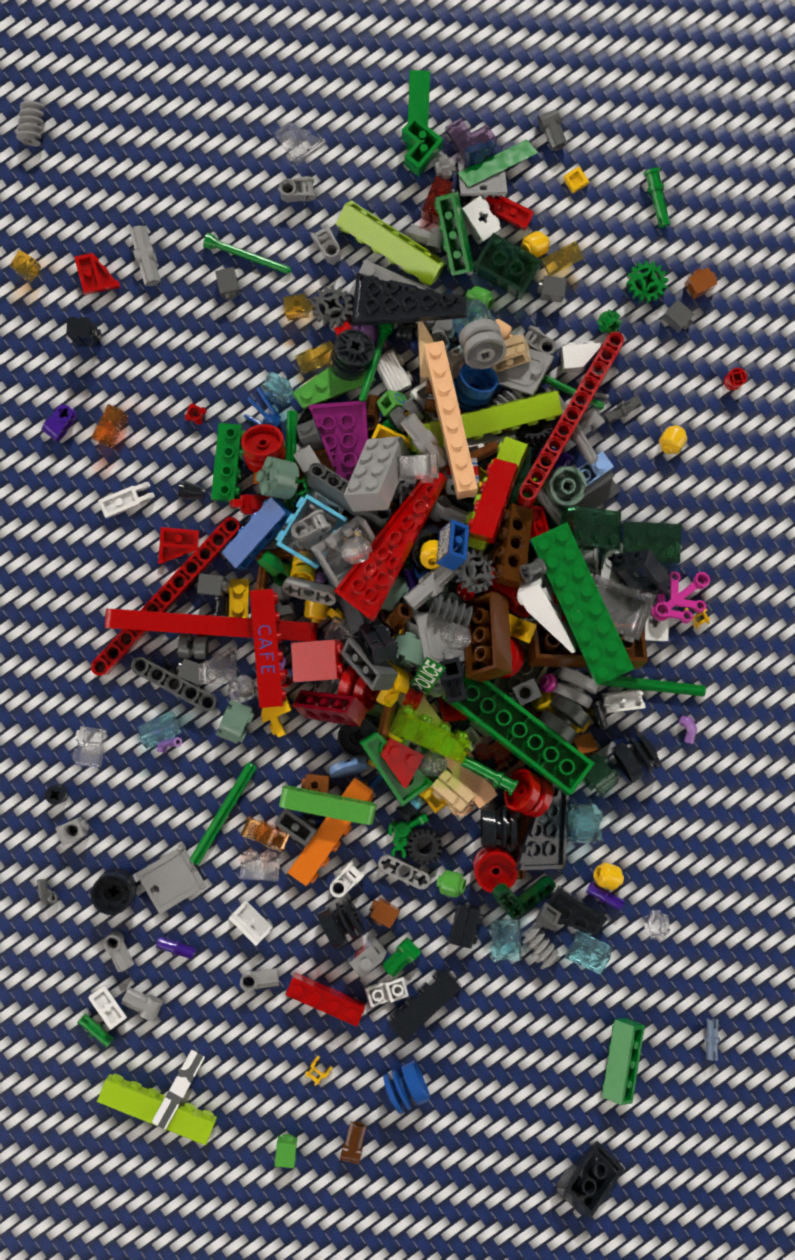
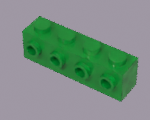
[435,191,474,276]
[211,423,246,503]
[602,1018,645,1105]

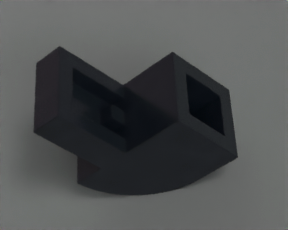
[439,657,468,704]

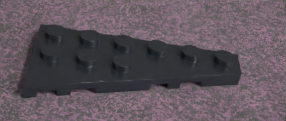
[352,273,468,326]
[515,785,569,870]

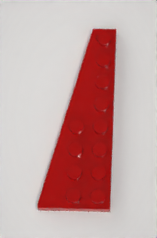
[334,467,448,621]

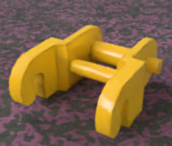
[684,607,710,629]
[305,1056,333,1086]

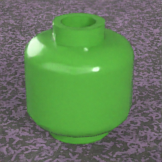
[465,286,494,314]
[436,870,466,898]

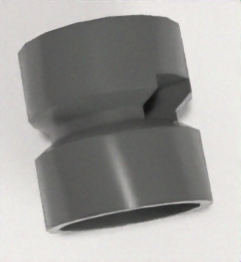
[390,397,426,433]
[273,587,295,617]
[178,633,209,660]

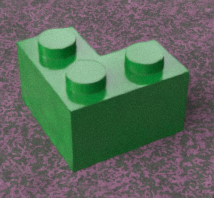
[402,116,443,177]

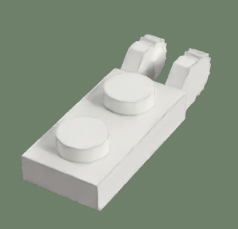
[98,482,155,519]

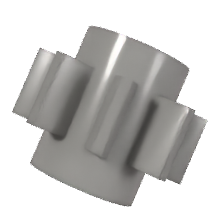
[434,154,456,180]

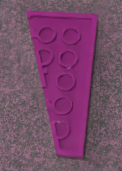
[308,401,368,518]

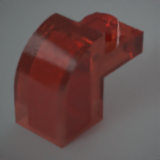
[476,741,513,765]

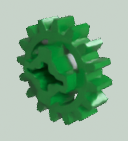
[626,260,668,304]

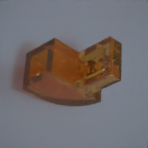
[241,817,289,852]

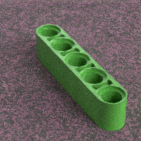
[279,786,377,825]

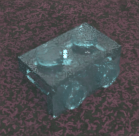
[490,919,522,961]
[565,930,612,974]

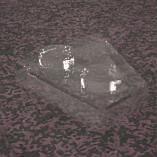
[274,122,326,165]

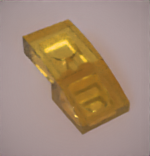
[295,341,334,374]

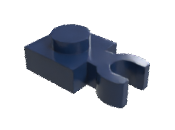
[465,140,497,168]

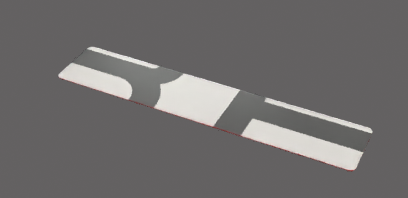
[152,1050,205,1130]

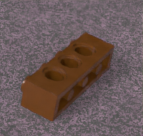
[494,503,533,588]

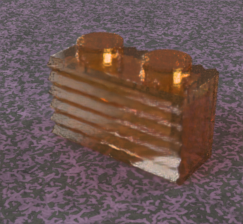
[91,404,128,449]

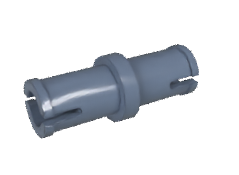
[704,1018,720,1061]

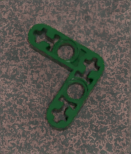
[492,876,556,919]

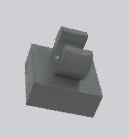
[536,902,561,930]

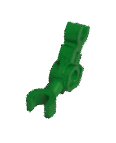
[388,812,429,858]

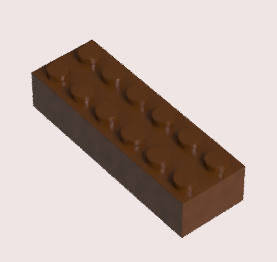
[527,621,648,669]

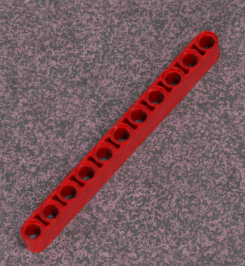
[516,332,624,507]
[91,517,242,676]
[104,608,318,642]

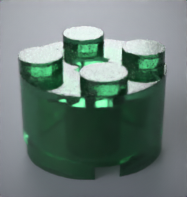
[582,753,621,798]

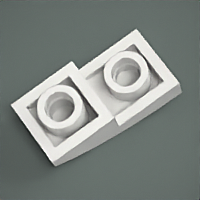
[364,977,409,1008]

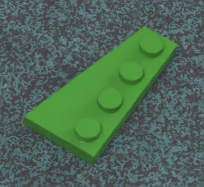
[292,367,376,410]

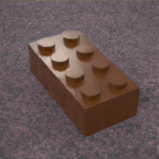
[464,591,512,682]

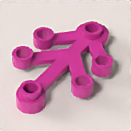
[651,571,710,624]

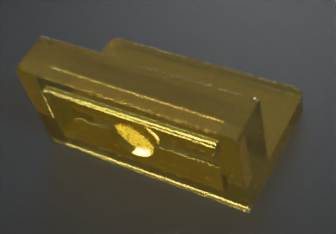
[538,241,584,276]

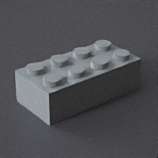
[344,436,410,512]

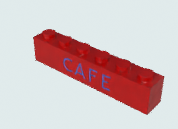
[250,589,286,708]

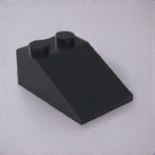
[554,1141,624,1217]

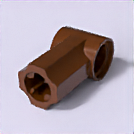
[366,394,381,436]
[382,603,413,637]
[340,1121,366,1165]

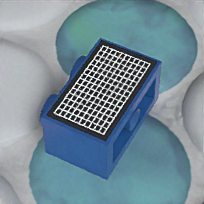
[436,519,469,571]

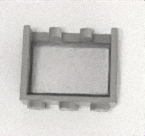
[310,515,376,588]

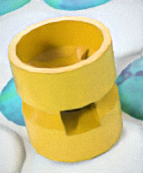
[290,551,316,582]

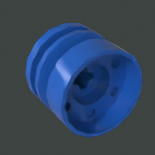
[454,363,498,412]
[383,1061,431,1114]

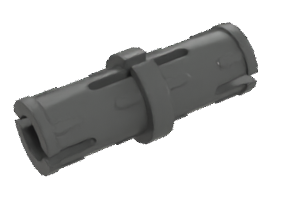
[603,395,642,425]

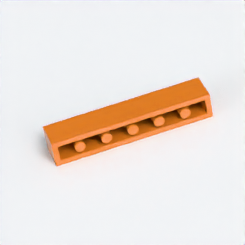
[287,776,375,886]

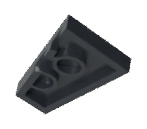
[546,885,607,935]

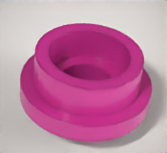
[539,673,558,693]

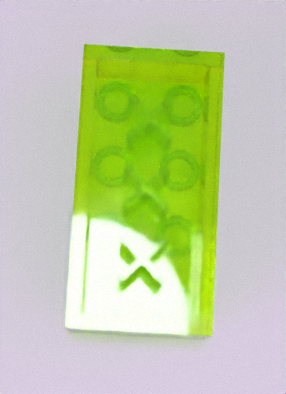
[389,706,472,764]

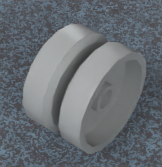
[459,319,506,369]
[553,667,600,709]

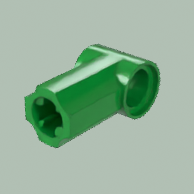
[257,550,292,587]
[382,937,421,977]

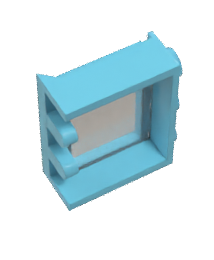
[275,494,347,570]

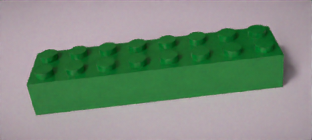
[530,523,634,686]
[442,670,595,795]

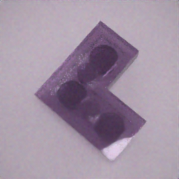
[445,118,497,161]

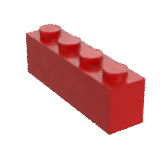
[468,458,518,544]
[285,972,365,1027]

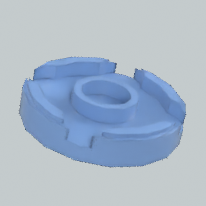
[329,758,368,778]

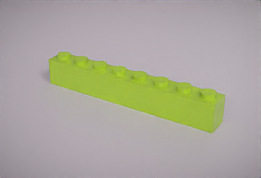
[407,391,563,454]

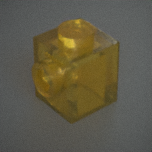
[9,250,41,282]
[283,293,312,321]

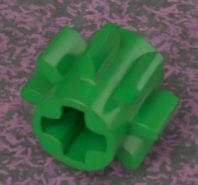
[597,309,622,334]
[295,476,312,499]

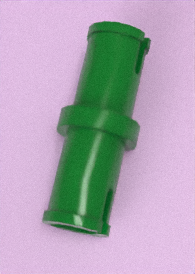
[77,1013,114,1048]

